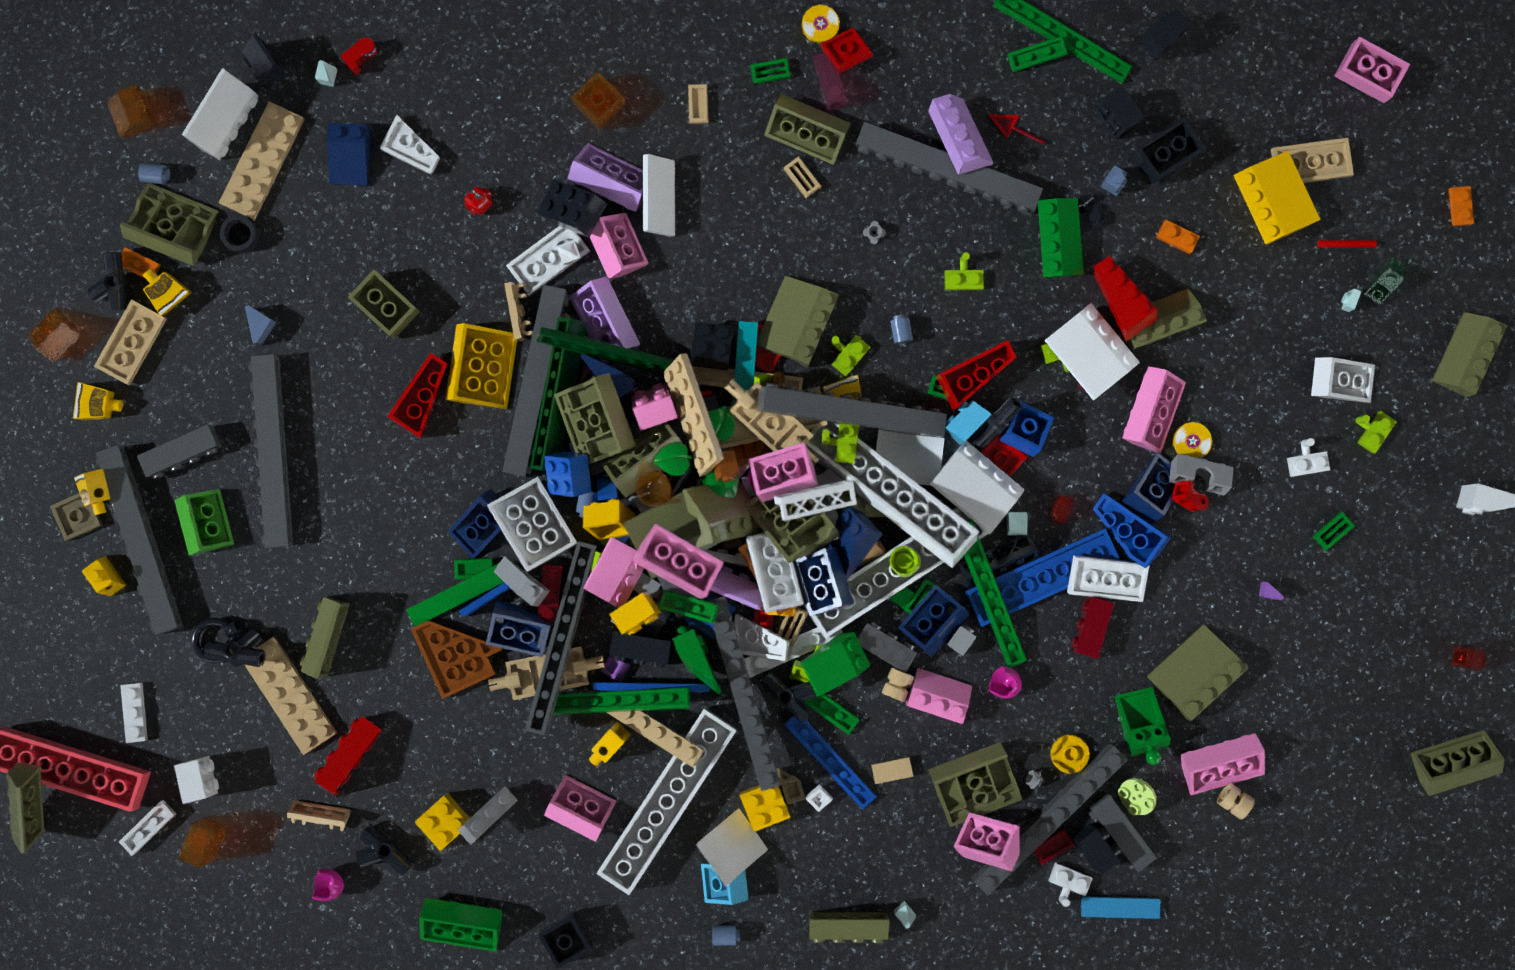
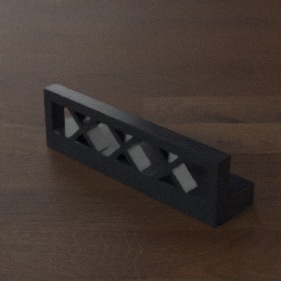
[958,533,1039,590]

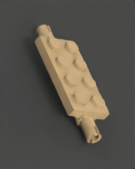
[725,379,819,465]
[489,646,605,700]

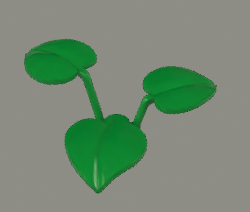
[654,406,739,498]

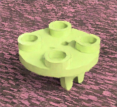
[1118,778,1156,816]

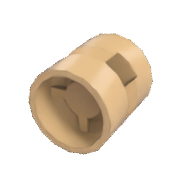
[881,668,915,702]
[1217,783,1255,819]

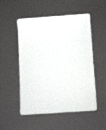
[876,430,944,486]
[696,809,768,887]

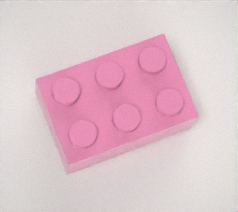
[1334,37,1410,103]

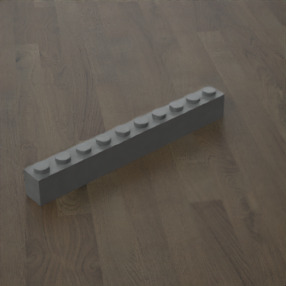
[855,122,1043,214]
[502,285,570,478]
[249,354,293,548]
[757,384,947,437]
[96,445,183,635]
[525,541,599,736]
[707,596,781,791]
[971,744,1127,896]

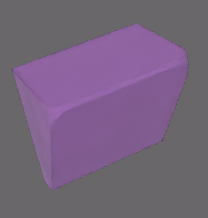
[1259,582,1284,600]
[601,655,630,682]

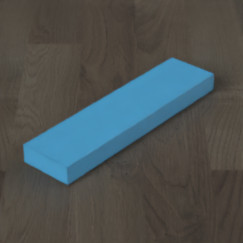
[1081,896,1160,919]

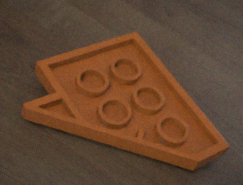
[411,620,503,699]

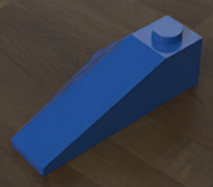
[1093,493,1171,569]

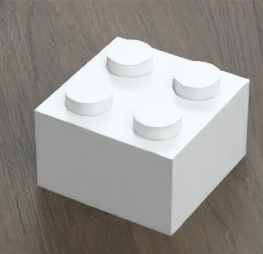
[174,756,219,804]

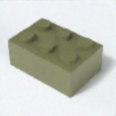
[348,270,420,339]

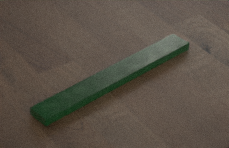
[536,327,674,374]

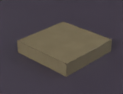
[50,493,103,541]

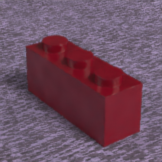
[538,564,565,624]
[1071,596,1114,659]

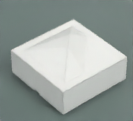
[556,240,581,265]
[805,784,833,812]

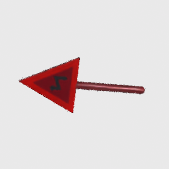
[988,115,1046,144]

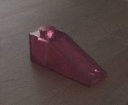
[812,53,847,110]

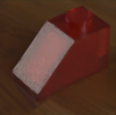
[1451,647,1486,671]

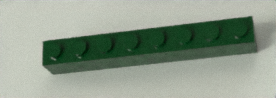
[530,317,587,471]

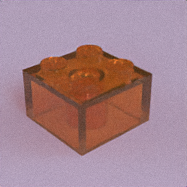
[571,72,626,130]
[178,817,226,868]

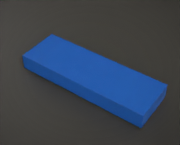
[459,582,511,617]

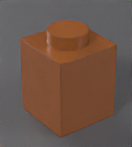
[713,450,739,483]

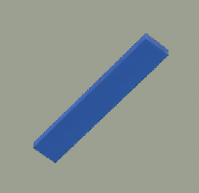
[593,681,710,692]
[784,715,877,810]

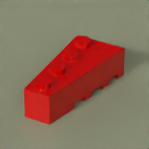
[1094,256,1157,341]
[936,340,1016,410]
[387,353,449,438]
[314,716,382,797]

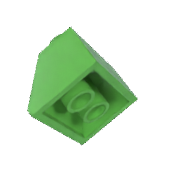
[175,489,234,555]

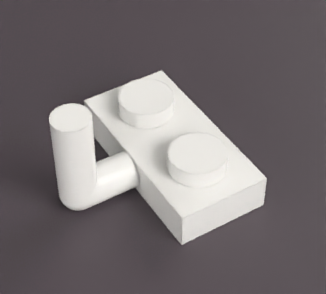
[1287,438,1330,477]
[1048,862,1093,907]

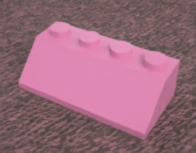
[1122,366,1186,454]
[632,524,724,599]
[1181,733,1265,795]

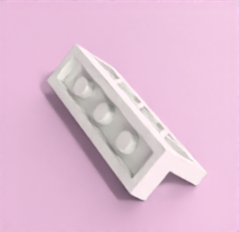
[774,480,857,521]

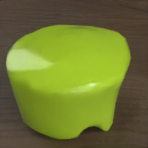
[890,545,921,577]

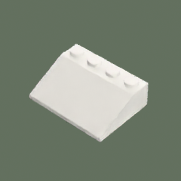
[182,69,258,160]
[1045,303,1140,400]
[930,441,1024,534]
[487,477,577,572]

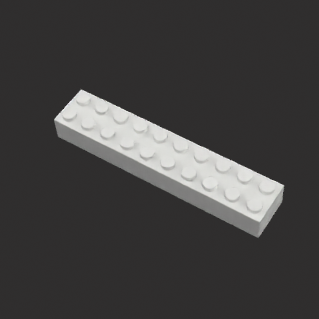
[806,422,979,568]
[803,507,989,638]
[596,708,737,895]

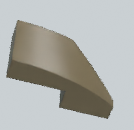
[777,768,806,805]

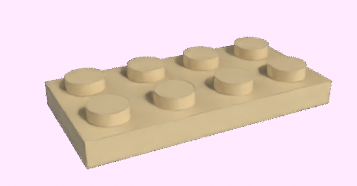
[1271,138,1354,183]
[94,300,167,385]

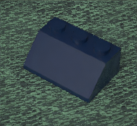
[794,548,854,616]
[898,585,969,657]

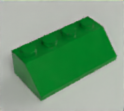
[1038,198,1084,279]
[420,898,502,952]

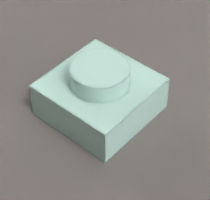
[1341,289,1361,312]

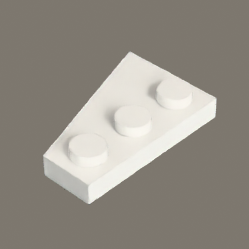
[380,115,440,175]
[734,614,790,661]

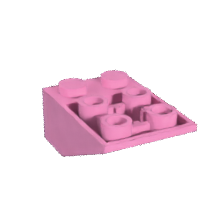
[631,383,678,430]

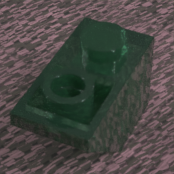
[1364,258,1408,305]

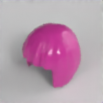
[989,666,1022,699]
[312,868,344,901]

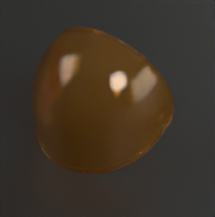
[636,470,671,506]

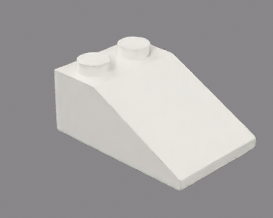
[1311,357,1375,403]
[1456,484,1515,515]

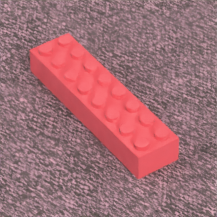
[0,726,151,812]

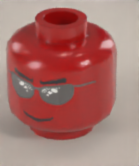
[464,186,492,215]

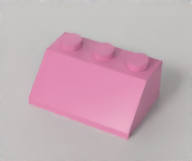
[590,212,649,279]
[748,442,818,502]
[583,537,645,608]
[905,668,972,724]
[544,775,616,842]
[954,813,1020,871]

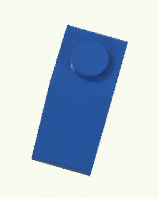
[597,473,620,502]

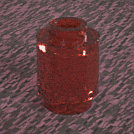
[1049,495,1074,525]

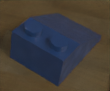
[327,123,371,186]
[581,354,637,404]
[1122,452,1175,524]
[447,489,502,559]
[829,506,882,580]
[486,600,551,657]

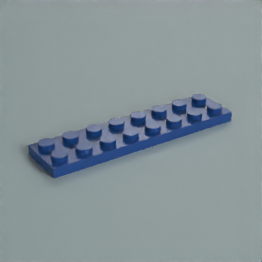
[965,528,1120,627]

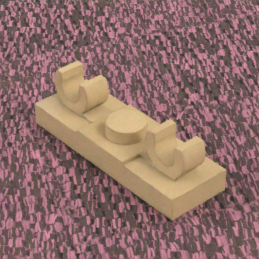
[504,282,533,341]
[287,800,350,831]

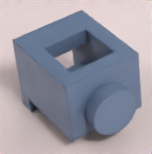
[1100,165,1127,196]

